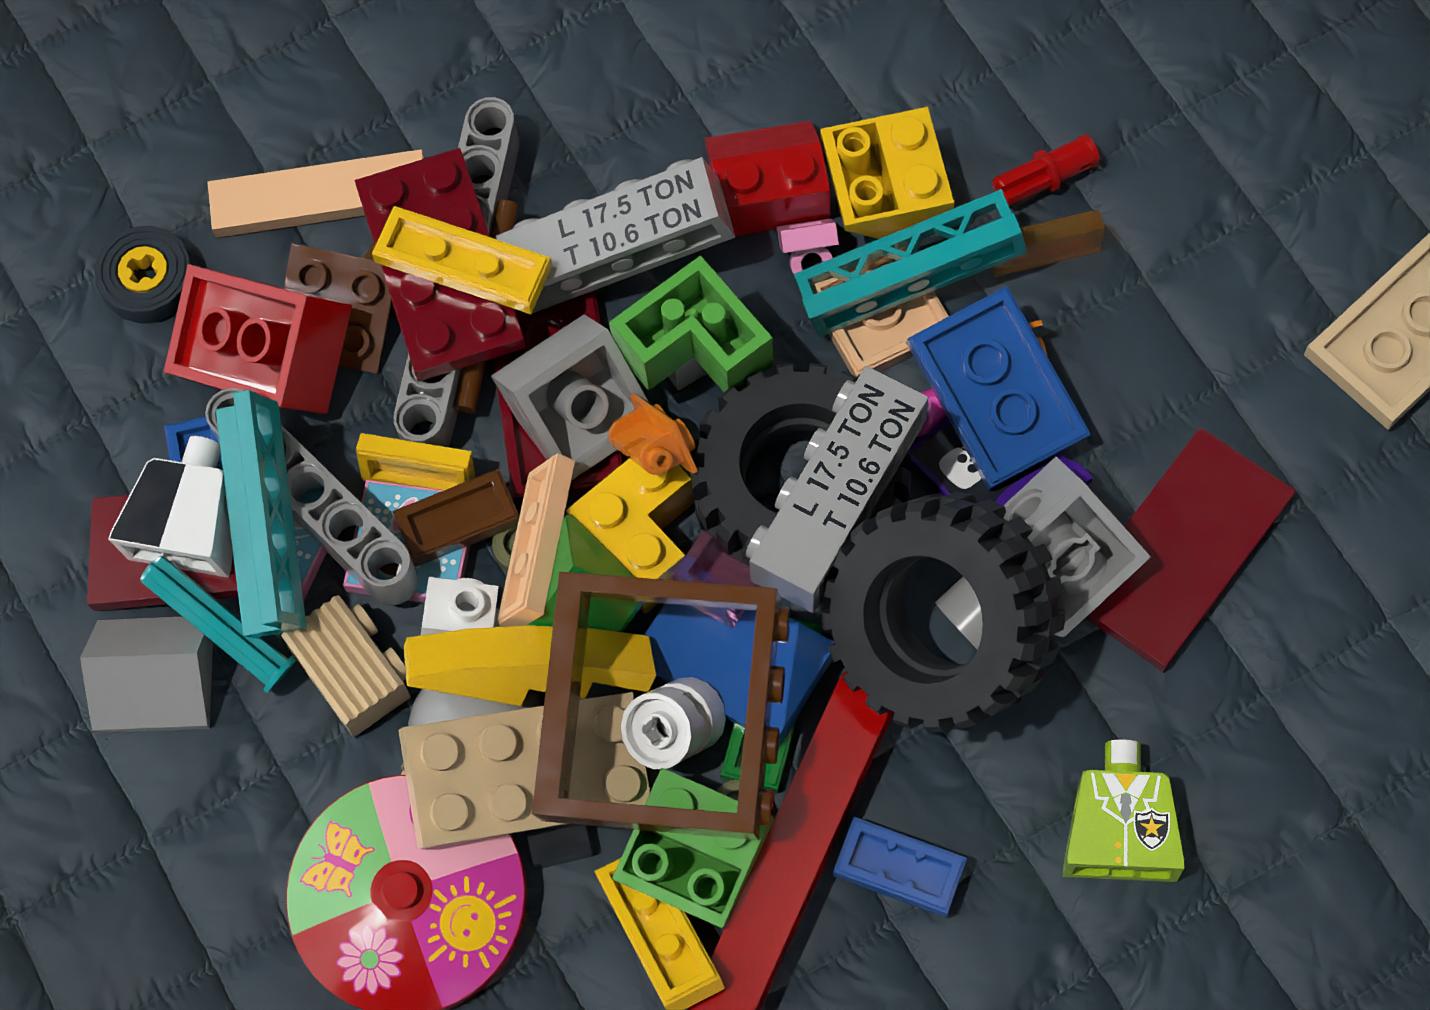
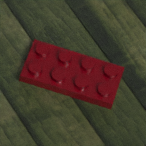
[354,148,526,382]

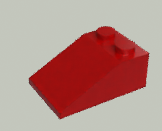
[164,264,352,414]

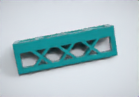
[794,189,1027,337]
[216,390,307,638]

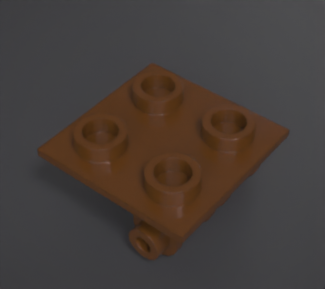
[284,243,392,374]

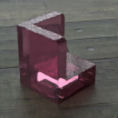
[672,530,761,629]

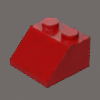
[705,121,830,236]

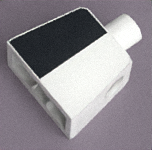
[108,436,233,577]

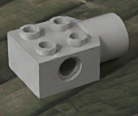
[935,457,1151,650]

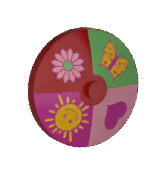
[286,775,528,1010]

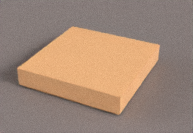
[811,246,949,378]

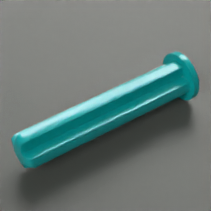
[140,556,297,694]

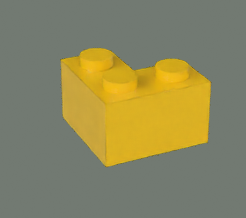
[566,458,694,614]

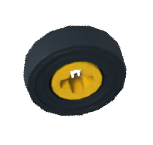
[95,225,195,323]

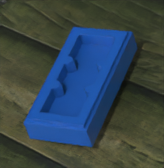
[833,817,967,918]

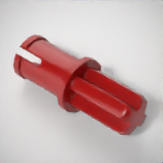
[992,134,1100,205]

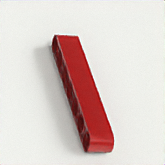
[687,671,894,1010]

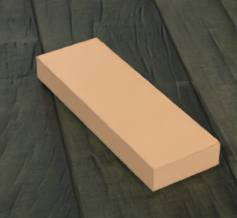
[497,453,575,627]

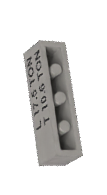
[496,157,735,313]
[746,366,928,613]

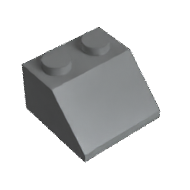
[491,315,650,480]

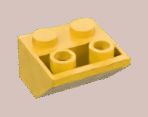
[820,107,954,239]

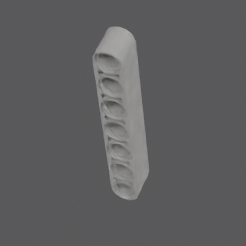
[394,97,519,447]

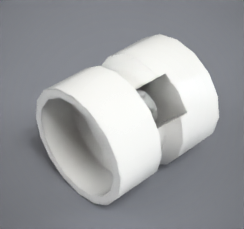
[621,677,726,769]

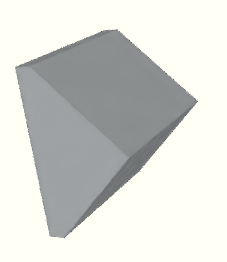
[80,617,213,734]

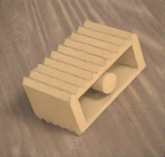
[281,595,411,738]

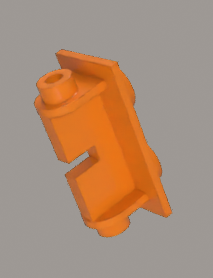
[608,393,698,475]

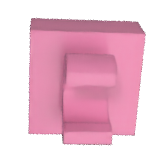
[777,219,839,274]

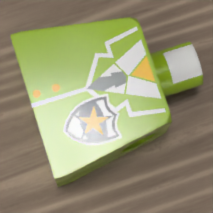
[1063,740,1184,882]

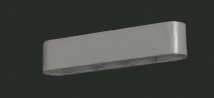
[205,388,419,606]

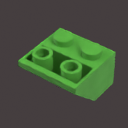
[612,767,775,929]

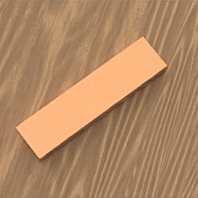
[207,149,424,238]

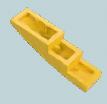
[404,625,656,706]

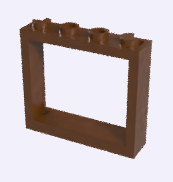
[532,571,790,840]

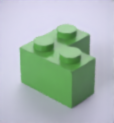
[609,255,774,392]

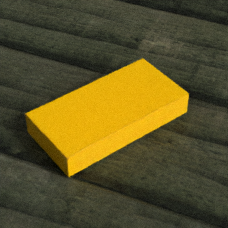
[356,433,475,490]

